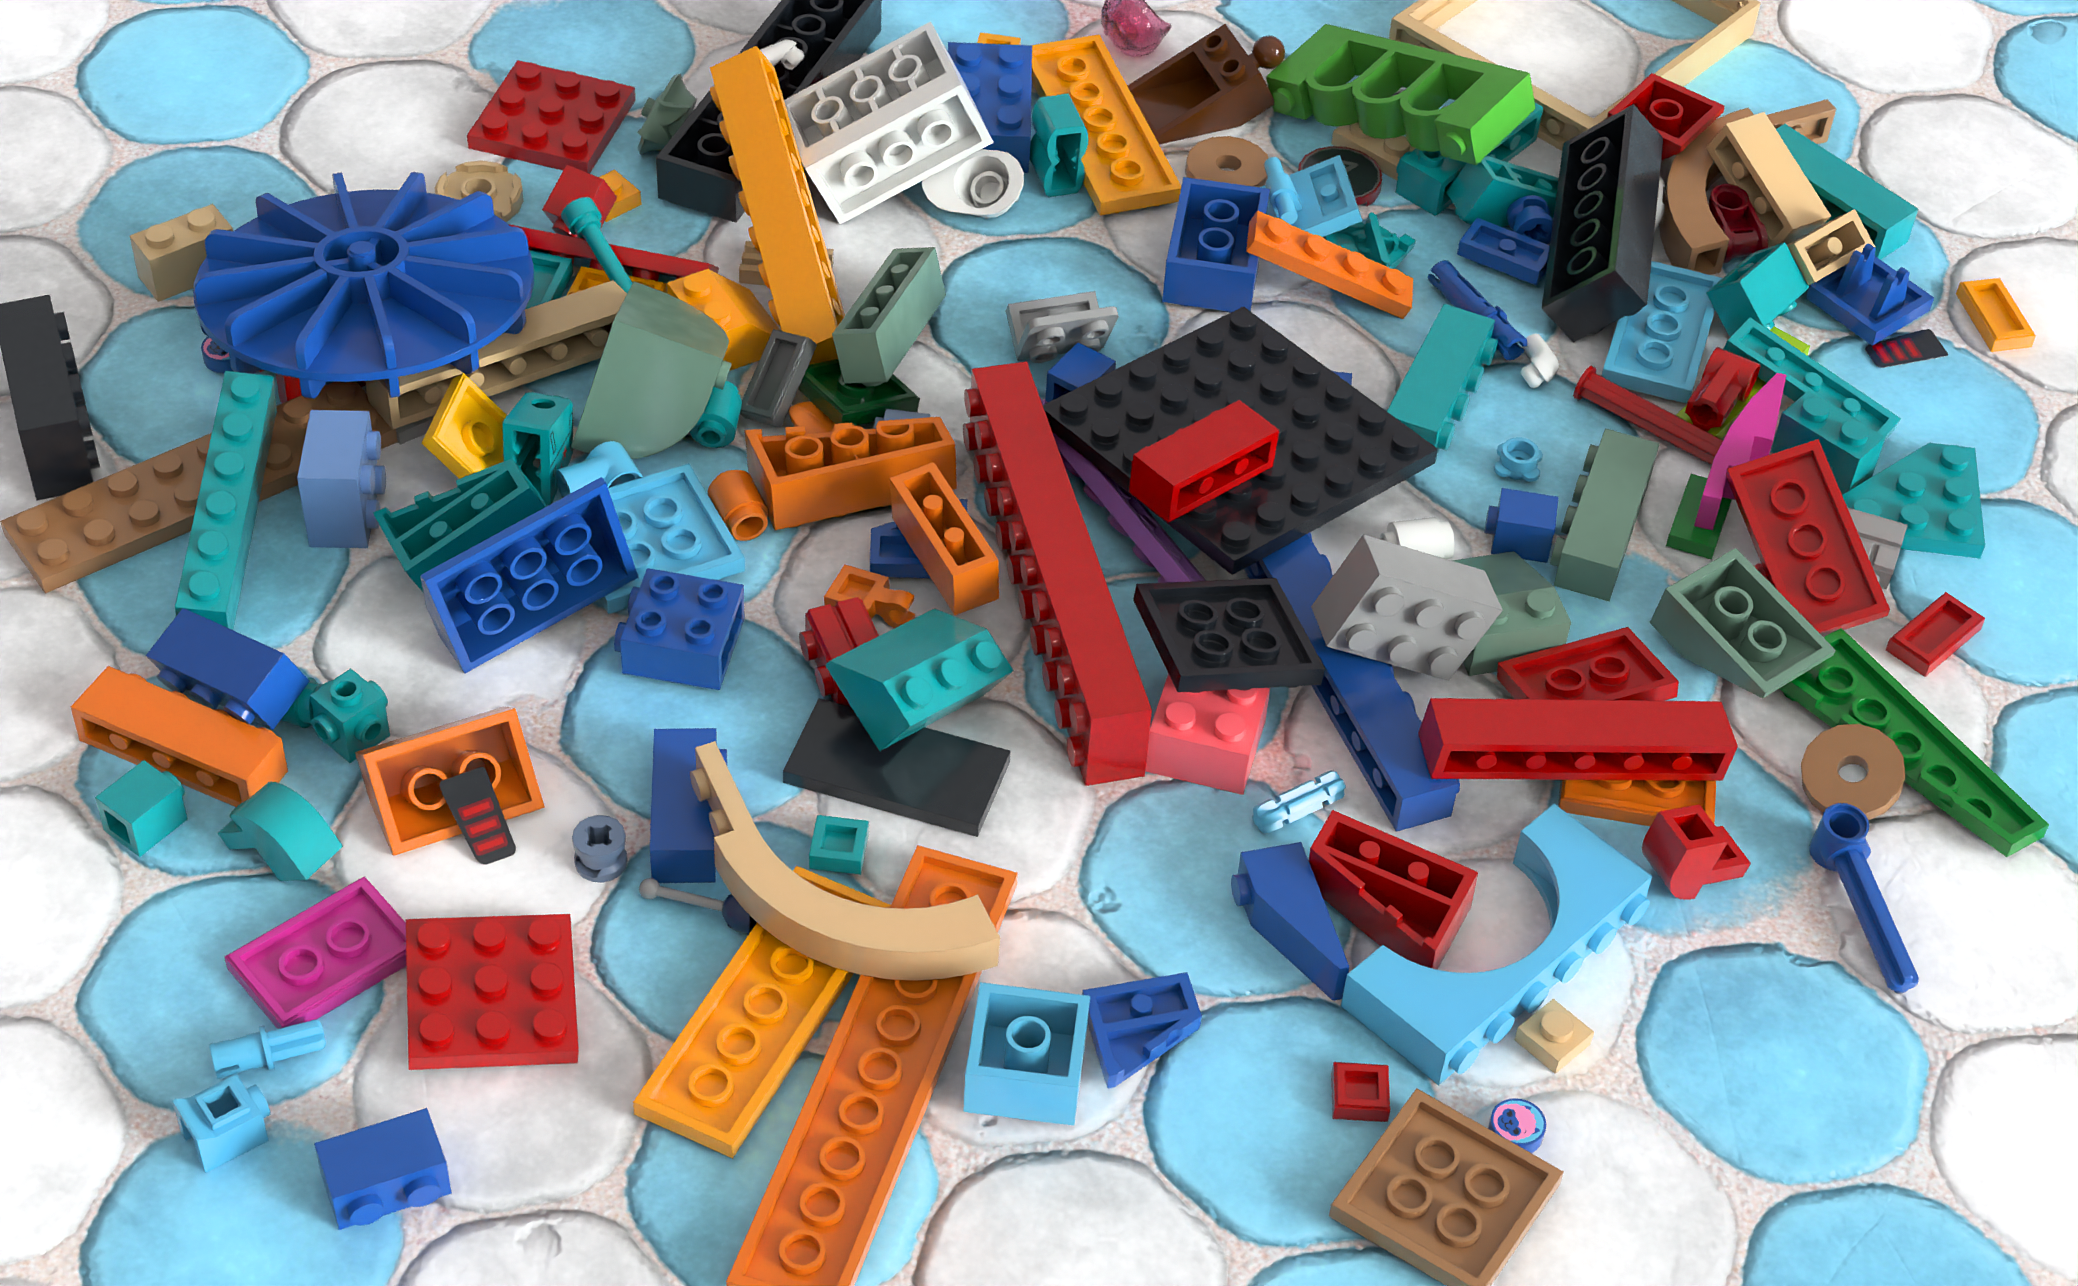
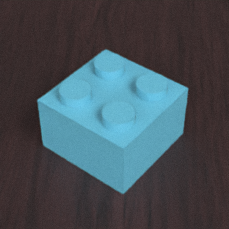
[963,982,1090,1126]

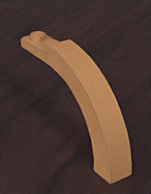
[1659,99,1836,275]

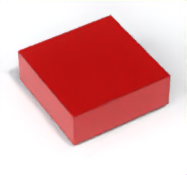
[1331,1062,1390,1122]

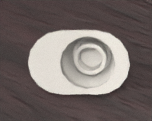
[922,149,1024,219]

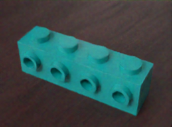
[1395,103,1543,216]

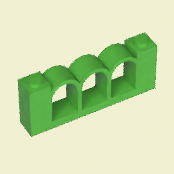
[1266,24,1536,165]

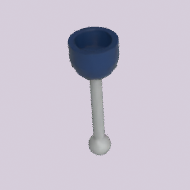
[639,878,757,935]

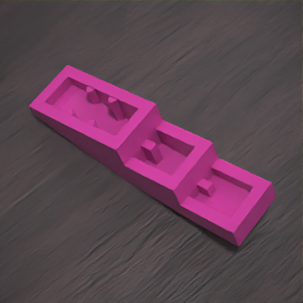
[1694,373,1786,530]

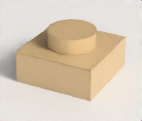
[1514,998,1594,1074]

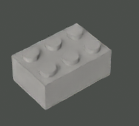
[1311,534,1503,681]

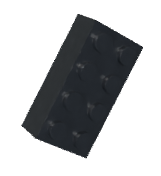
[0,294,100,501]

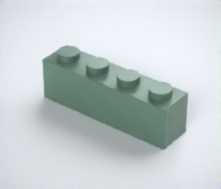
[832,247,946,386]
[1550,428,1660,601]

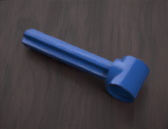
[1809,803,1919,994]

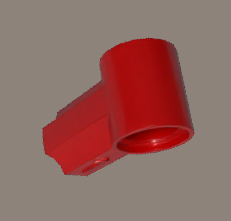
[1685,347,1760,431]

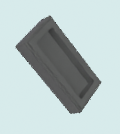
[740,329,817,428]

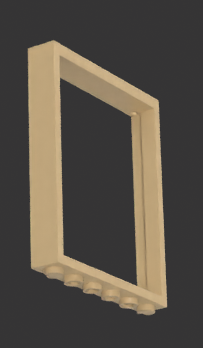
[1389,0,1761,151]

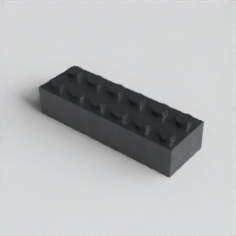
[1541,104,1663,343]

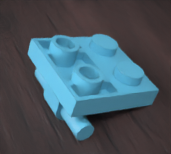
[1260,155,1363,237]

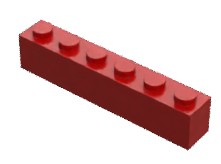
[1418,698,1738,781]

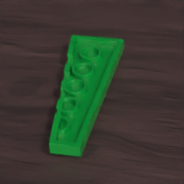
[1779,628,2049,857]

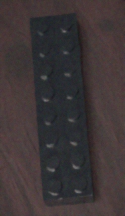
[656,0,882,223]

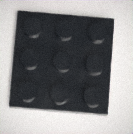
[1133,578,1325,693]

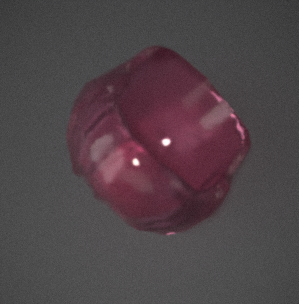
[1101,0,1172,57]

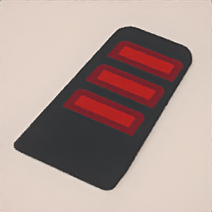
[1865,329,1948,368]
[439,767,516,865]

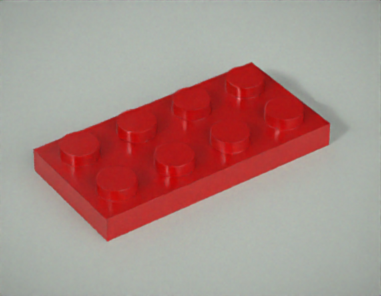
[1725,439,1890,637]

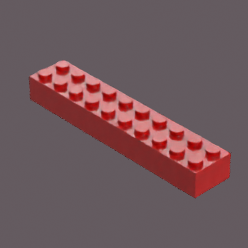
[963,361,1152,786]

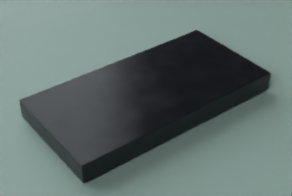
[783,698,1011,837]

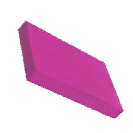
[224,876,406,1029]

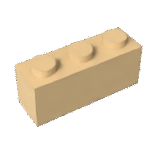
[1706,112,1831,247]

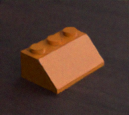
[355,706,545,855]

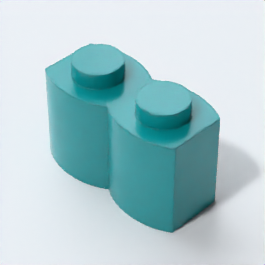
[1029,94,1089,197]

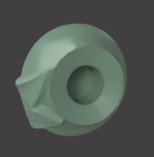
[638,73,697,154]

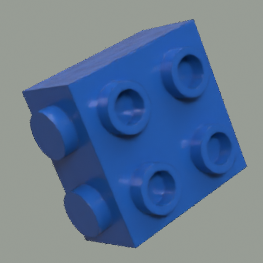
[614,568,745,690]

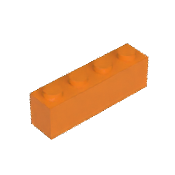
[71,666,288,807]

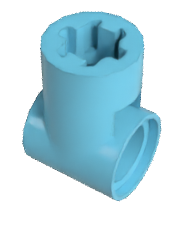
[556,441,643,498]

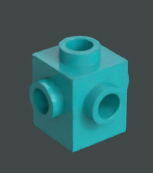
[310,668,390,763]

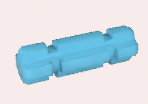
[1252,770,1346,834]

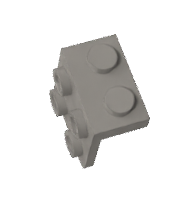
[1006,291,1119,363]

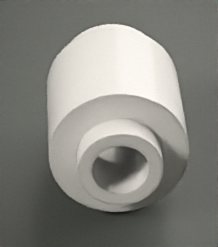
[1380,517,1454,559]

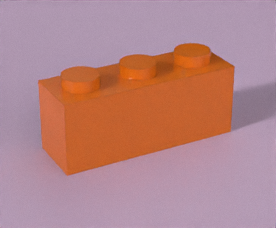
[890,462,999,615]

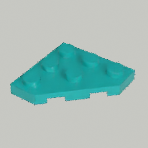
[1842,442,1985,559]

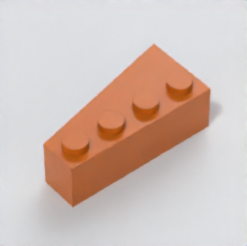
[744,417,957,530]

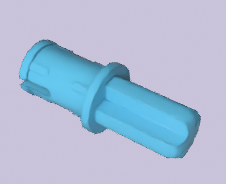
[209,1020,326,1079]

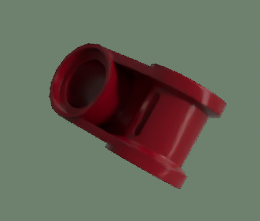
[1708,184,1768,264]

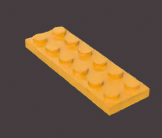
[1032,34,1181,216]
[633,865,891,1159]

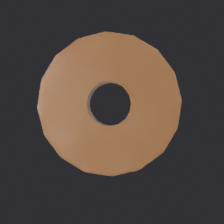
[1185,136,1268,187]
[1801,724,1905,820]

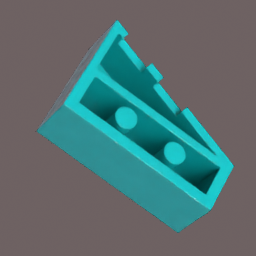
[373,459,547,592]

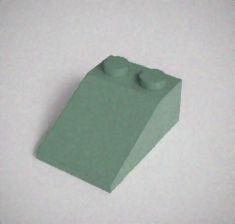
[1650,548,1836,699]
[1452,551,1571,676]

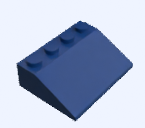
[421,477,639,674]

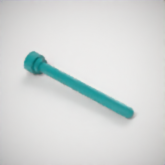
[561,197,632,293]

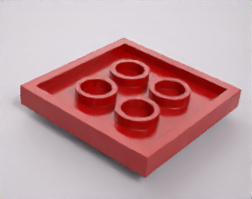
[467,60,636,174]
[406,914,579,1070]

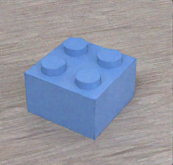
[297,410,386,548]

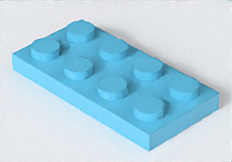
[1602,261,1722,404]

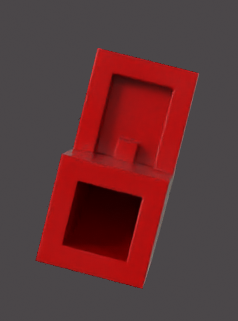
[1642,804,1751,900]

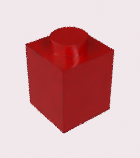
[542,164,617,239]

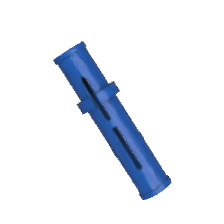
[1428,260,1528,361]

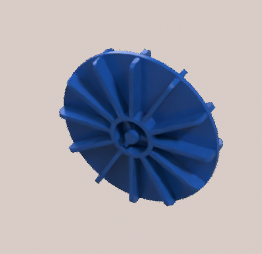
[193,172,534,399]

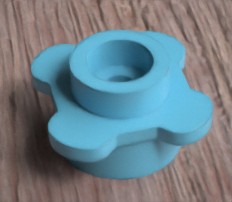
[1494,437,1543,482]

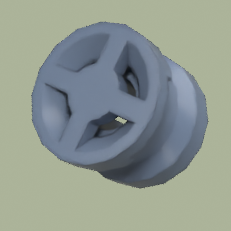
[572,815,627,883]

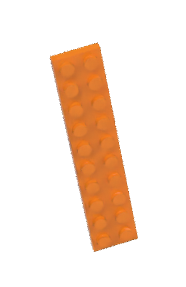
[726,845,1018,1286]

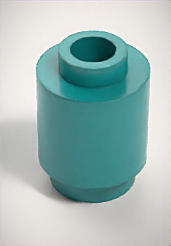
[690,380,742,448]

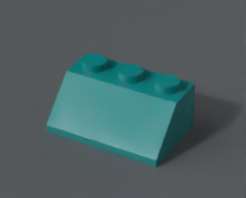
[825,608,1014,751]

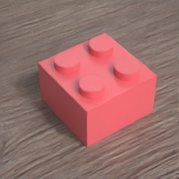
[1145,674,1271,795]

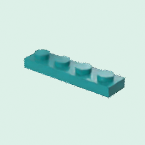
[1723,318,1901,441]

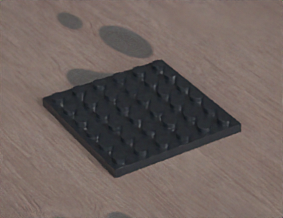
[1043,306,1438,575]

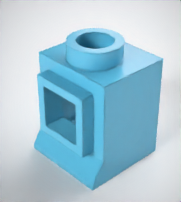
[172,1074,271,1173]

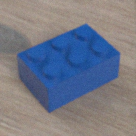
[948,42,1032,173]
[1162,177,1270,312]

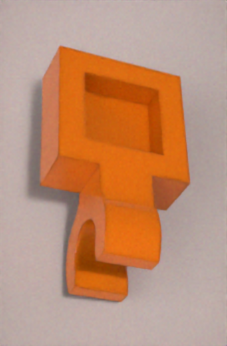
[824,564,915,628]

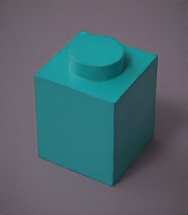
[95,760,188,857]

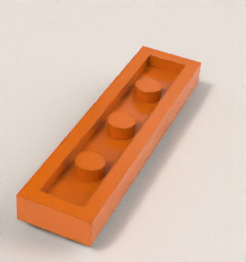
[1246,210,1413,319]

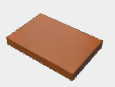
[1558,780,1716,826]

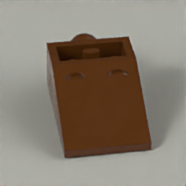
[1127,24,1285,145]

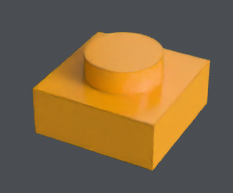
[600,169,641,222]

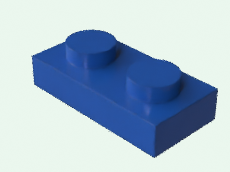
[1457,217,1550,285]

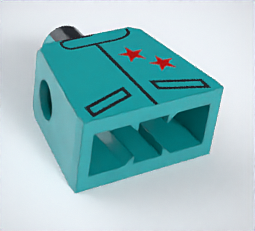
[502,392,573,505]

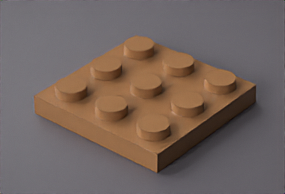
[1329,1088,1564,1286]

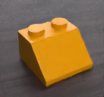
[667,269,781,371]

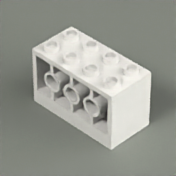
[784,21,994,224]

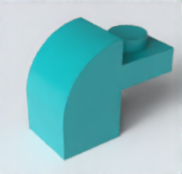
[218,782,343,881]

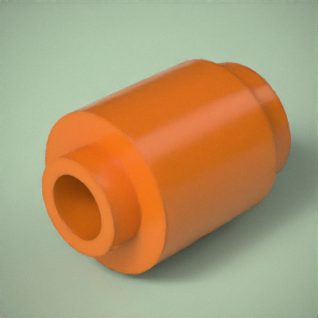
[707,470,768,541]

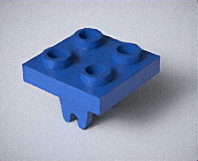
[1806,243,1934,346]

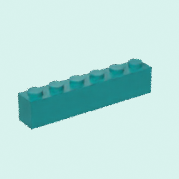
[175,371,277,630]

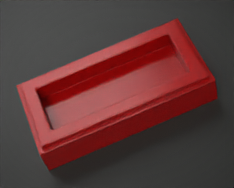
[1886,592,1985,677]

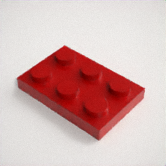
[1497,627,1679,701]

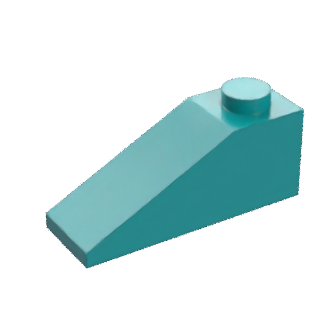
[1446,156,1559,227]

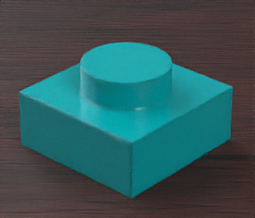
[809,815,869,875]

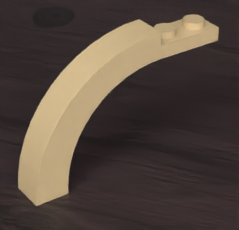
[690,741,1000,981]

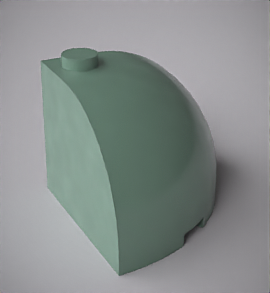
[571,281,732,459]

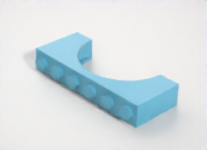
[1341,804,1652,1085]

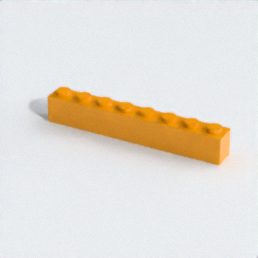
[710,46,845,365]

